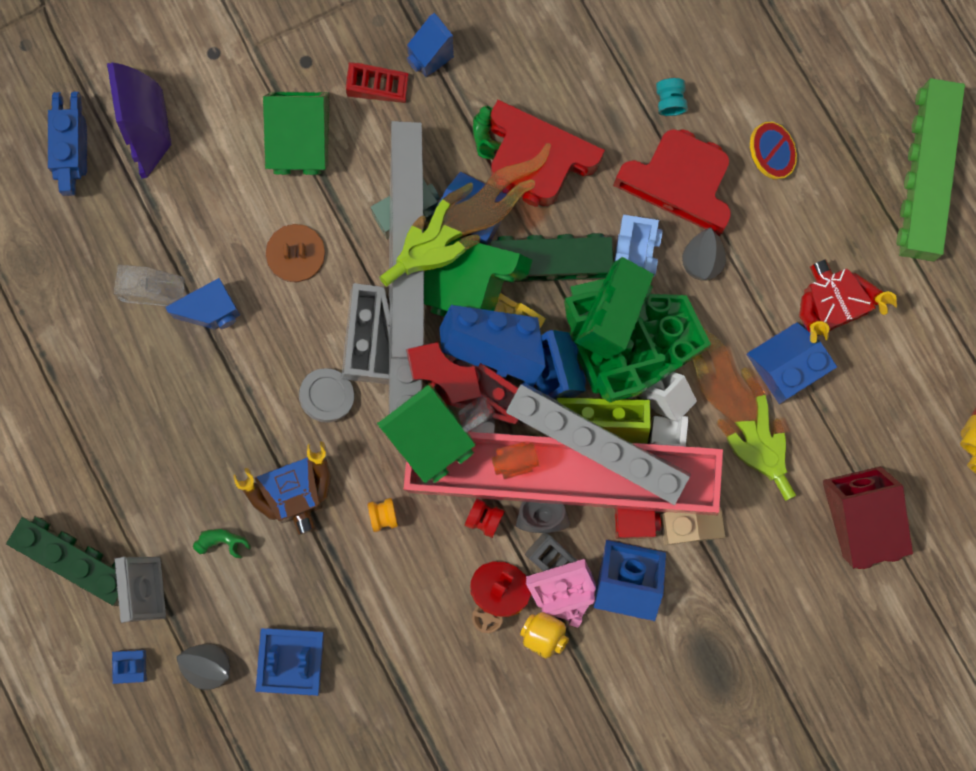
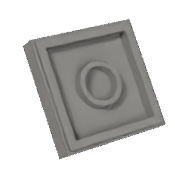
[115,557,166,623]

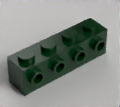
[6,516,119,606]

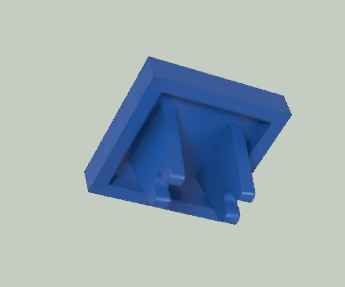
[255,628,324,696]

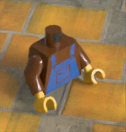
[233,441,331,535]

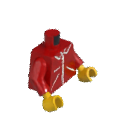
[799,259,897,343]

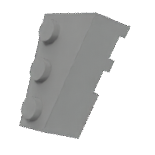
[341,283,390,385]

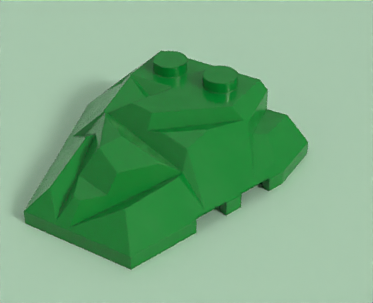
[564,291,711,403]

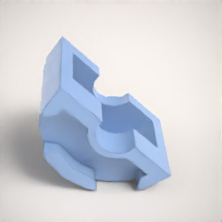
[614,214,663,276]

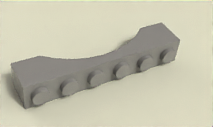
[506,383,691,505]

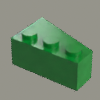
[575,257,654,359]

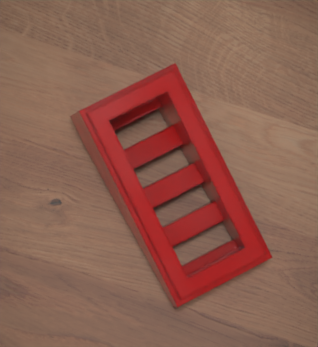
[346,62,409,103]

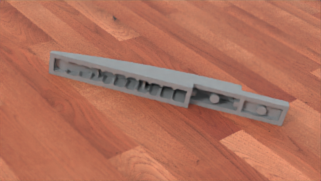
[389,121,424,414]

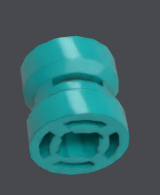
[656,78,688,116]

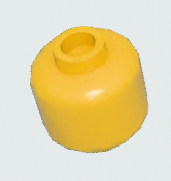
[520,612,569,659]

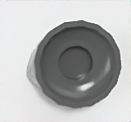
[682,227,726,281]
[516,501,571,533]
[177,643,230,690]

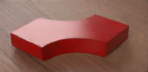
[406,342,481,403]

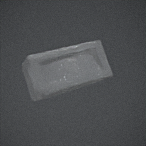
[459,395,496,433]

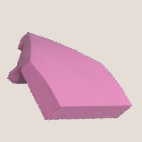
[526,559,596,628]

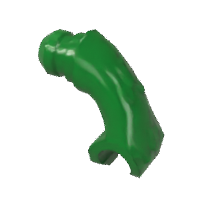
[473,105,501,160]
[193,529,251,558]

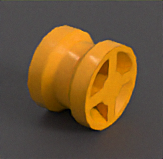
[367,497,398,533]

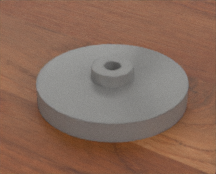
[299,368,354,423]

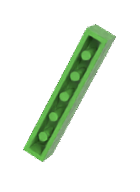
[896,78,965,262]

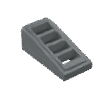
[525,533,593,576]

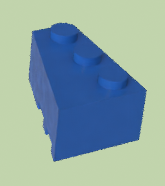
[439,305,546,387]

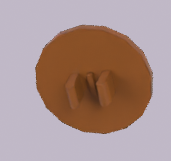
[265,224,325,283]

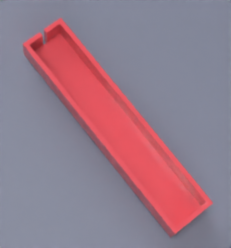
[403,432,723,516]

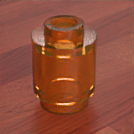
[491,441,540,480]

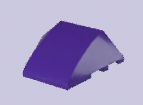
[107,62,172,179]

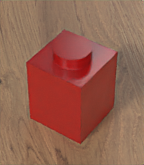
[615,508,661,539]

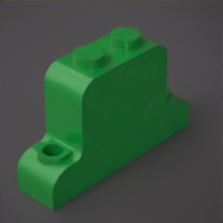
[423,229,533,317]

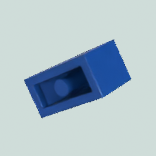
[407,12,454,77]
[165,278,241,330]

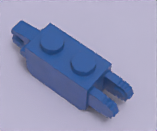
[48,91,87,196]

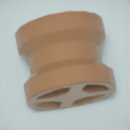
[472,606,503,633]

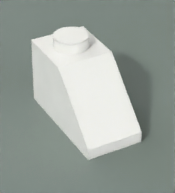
[638,372,697,422]

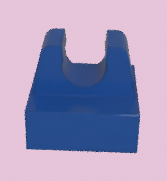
[112,650,147,684]

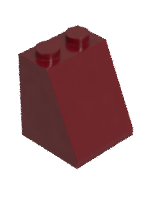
[823,466,913,569]

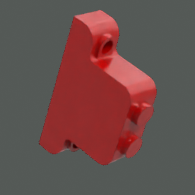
[491,99,605,207]
[613,129,731,236]

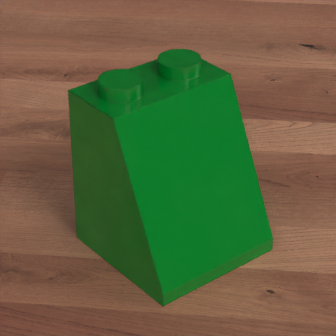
[263,92,330,175]
[377,383,476,483]

